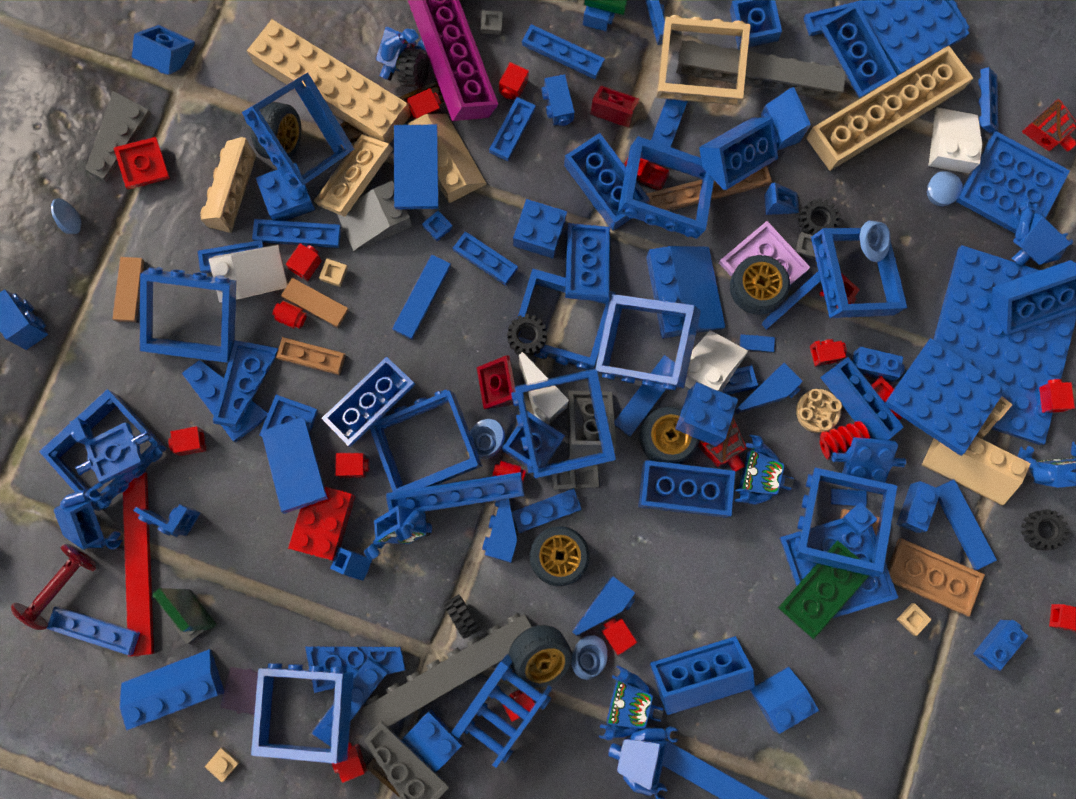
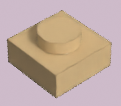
[319,258,348,287]
[897,603,931,636]
[205,747,240,782]

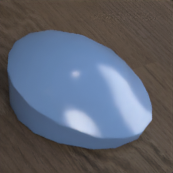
[927,171,963,206]
[51,198,81,234]
[859,221,890,262]
[470,419,505,459]
[571,635,607,680]

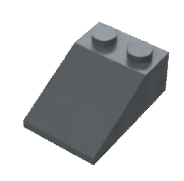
[337,181,412,252]
[568,391,616,460]

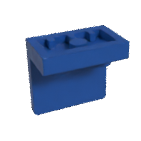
[134,504,201,537]

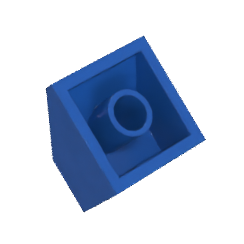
[132,25,195,75]
[761,87,811,150]
[749,667,819,734]
[402,709,463,772]

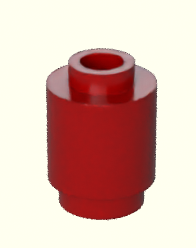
[272,301,307,329]
[492,461,526,482]

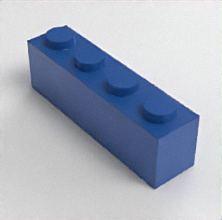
[820,357,903,440]

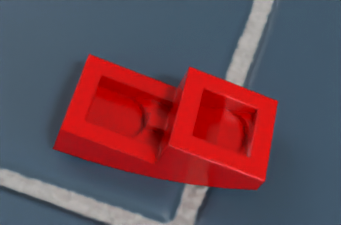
[624,158,670,191]

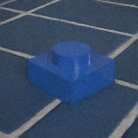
[422,211,453,242]
[70,418,94,445]
[843,502,877,536]

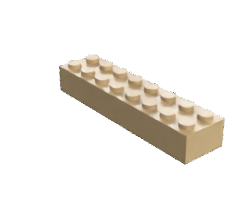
[247,19,411,144]
[807,46,973,171]

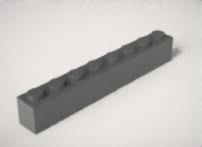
[676,40,846,101]
[362,613,531,730]

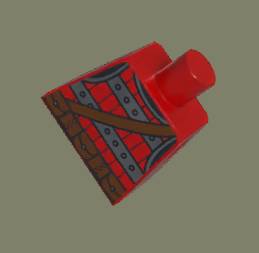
[1022,99,1076,152]
[698,417,747,472]

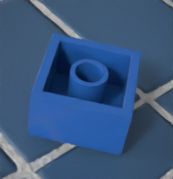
[730,0,782,50]
[256,163,315,221]
[513,199,567,259]
[0,289,48,350]
[675,382,738,446]
[503,411,565,467]

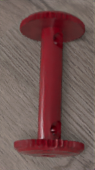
[11,544,96,630]

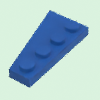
[212,340,278,428]
[182,360,268,442]
[305,646,406,693]

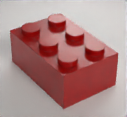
[288,487,356,560]

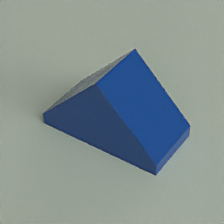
[764,182,799,215]

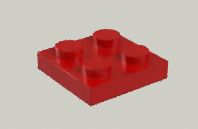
[114,137,170,190]

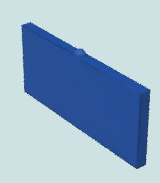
[740,334,775,352]
[831,489,867,506]

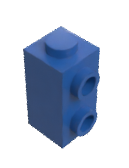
[541,74,574,126]
[852,347,905,382]
[973,620,1028,671]

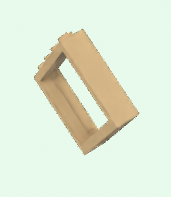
[657,15,750,106]

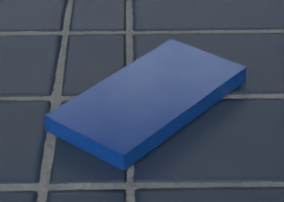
[394,124,439,210]
[565,223,610,302]
[261,417,328,514]

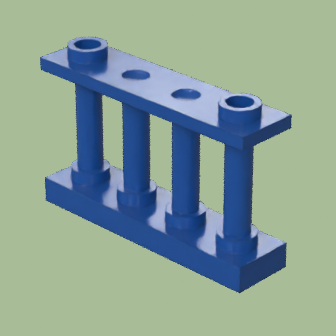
[451,654,552,768]

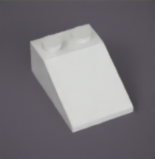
[929,108,982,173]
[209,245,287,302]
[685,330,748,392]
[519,352,569,425]

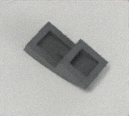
[553,465,600,490]

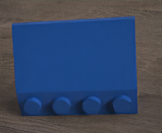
[646,246,725,339]

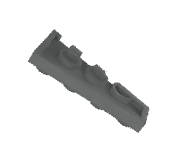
[85,91,151,182]
[364,720,449,799]

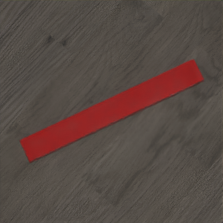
[123,472,154,657]

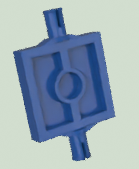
[76,422,152,484]
[832,437,906,483]

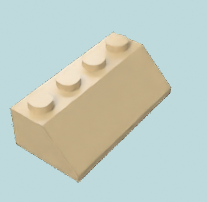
[408,114,486,203]
[200,137,256,233]
[922,436,1031,505]

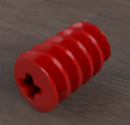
[819,421,870,460]

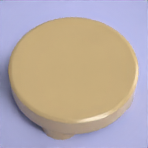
[796,389,842,433]

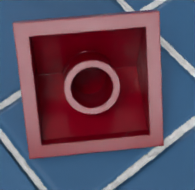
[590,86,639,128]
[476,355,515,409]

